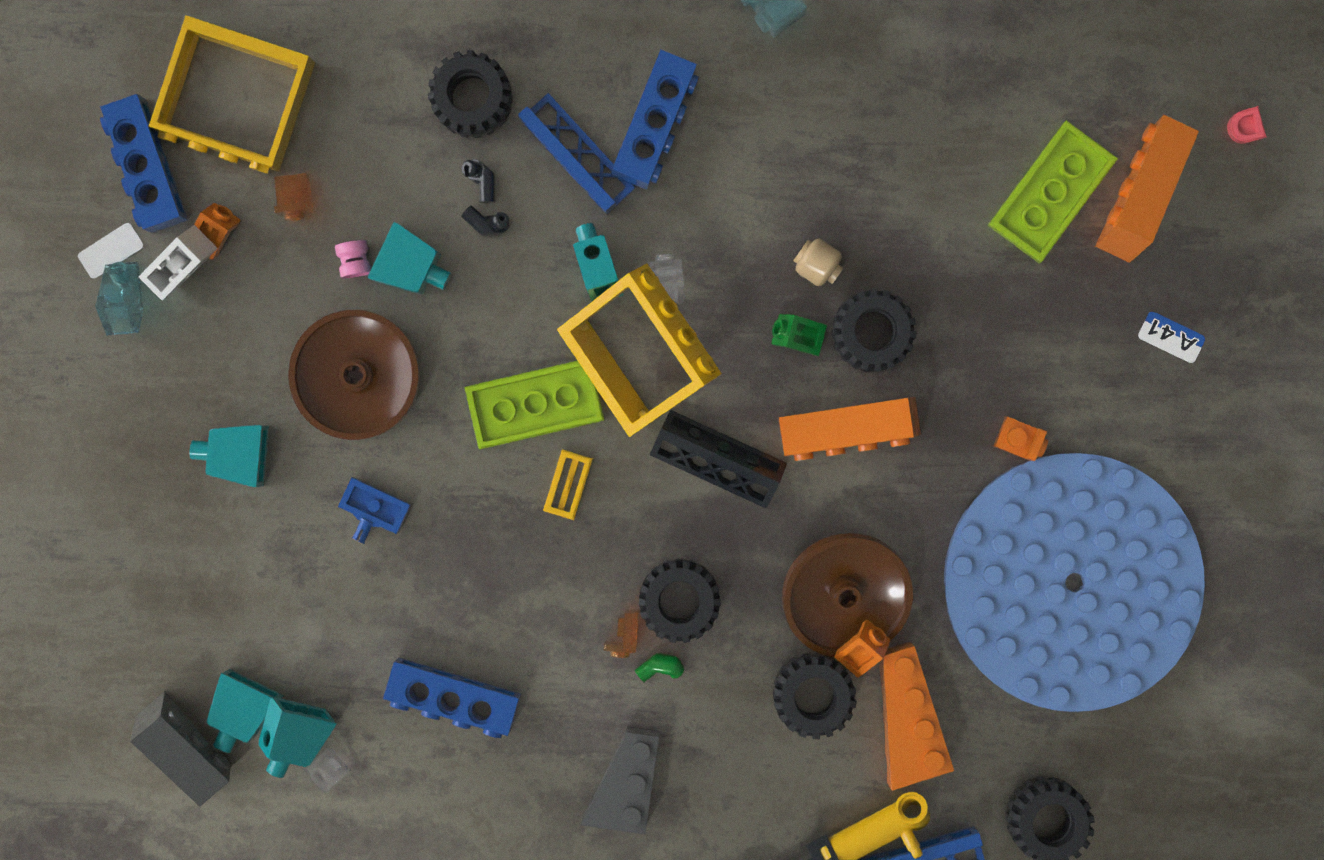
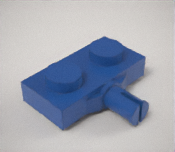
[338,477,412,544]

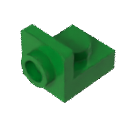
[771,314,827,356]

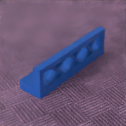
[518,93,635,214]
[857,826,985,860]

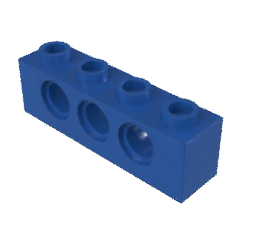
[611,50,699,190]
[100,94,188,233]
[383,658,521,738]

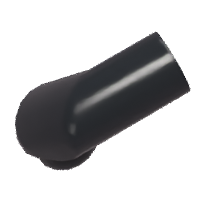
[461,159,495,203]
[461,205,510,236]

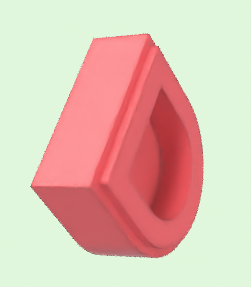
[1227,106,1267,144]

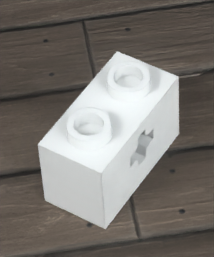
[139,225,218,300]

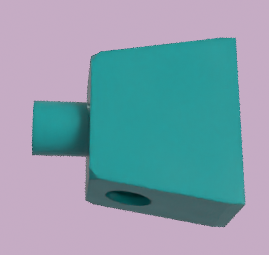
[367,222,452,295]
[573,223,623,302]
[189,425,269,487]
[207,669,284,753]
[259,697,337,778]

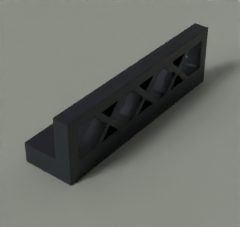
[650,410,787,508]

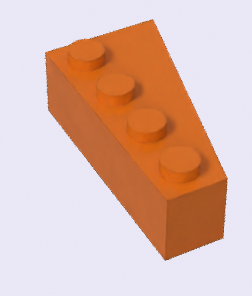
[1095,114,1199,263]
[779,397,921,461]
[880,641,954,791]

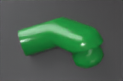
[634,653,685,683]

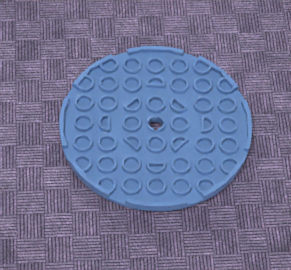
[944,453,1205,712]

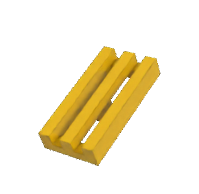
[543,449,593,520]

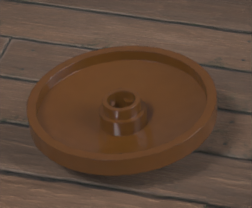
[288,310,420,440]
[782,533,913,658]

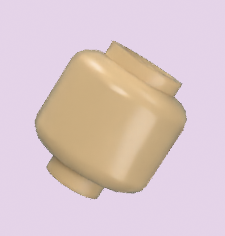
[793,238,843,287]

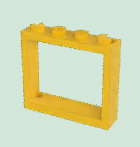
[149,15,315,174]
[557,263,722,437]

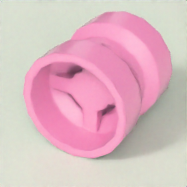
[335,240,372,279]

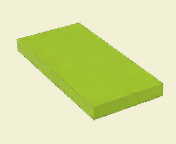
[987,120,1118,263]
[464,361,605,450]

